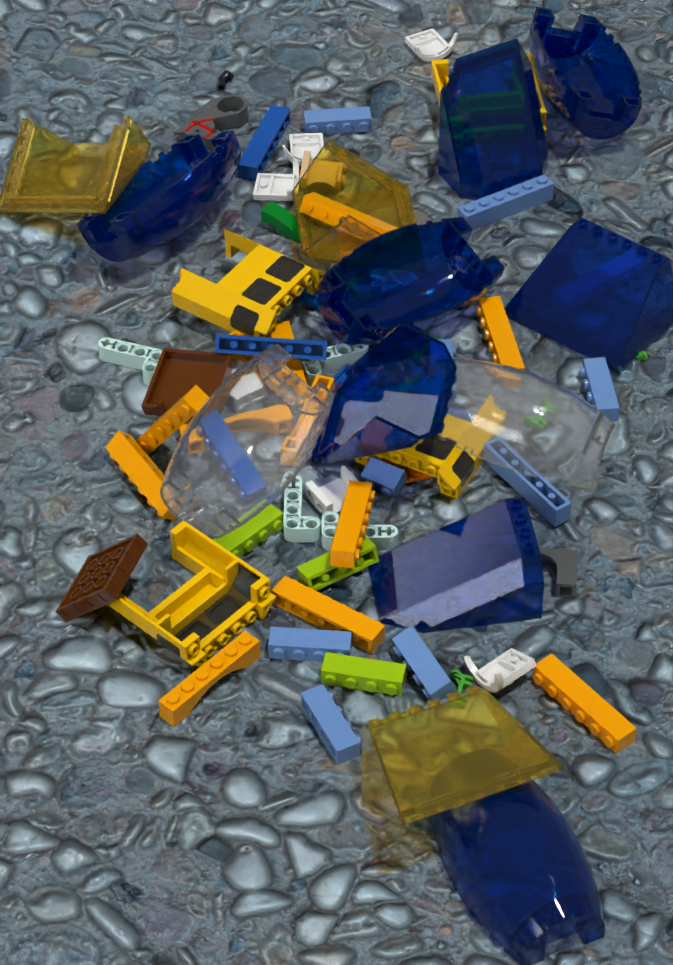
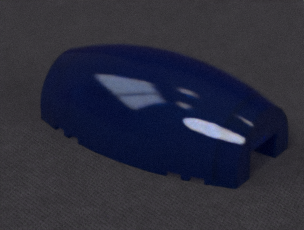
[529,7,642,140]
[77,130,241,262]
[318,217,505,345]
[429,751,605,965]

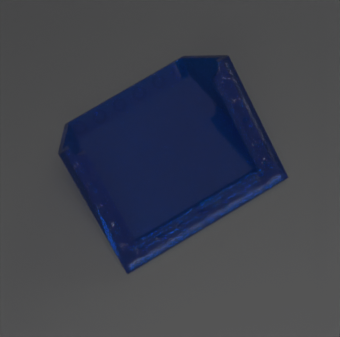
[504,217,673,373]

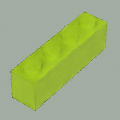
[213,501,284,558]
[296,537,379,591]
[321,652,406,696]

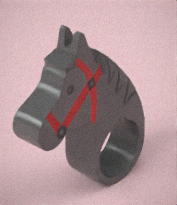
[174,94,249,151]

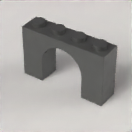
[496,545,578,598]

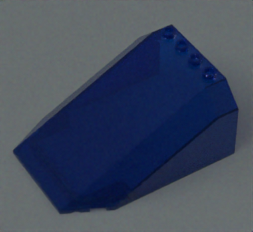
[438,38,548,201]
[310,322,457,464]
[368,497,544,633]

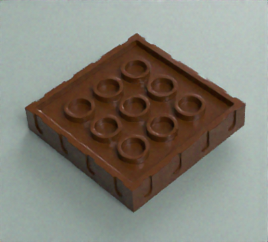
[141,348,235,420]
[55,534,148,622]

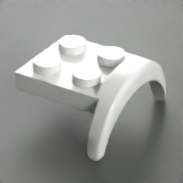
[405,28,458,62]
[283,133,333,166]
[253,159,299,201]
[464,648,537,693]

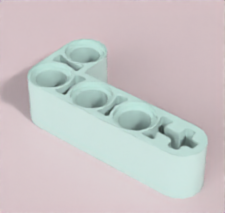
[98,337,163,385]
[300,340,369,388]
[283,474,321,542]
[322,511,398,551]

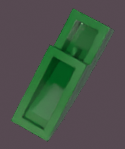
[261,201,314,245]

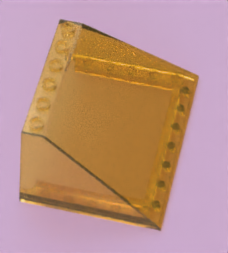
[0,116,151,214]
[292,139,426,272]
[362,685,564,825]

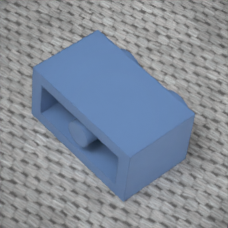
[361,457,408,497]

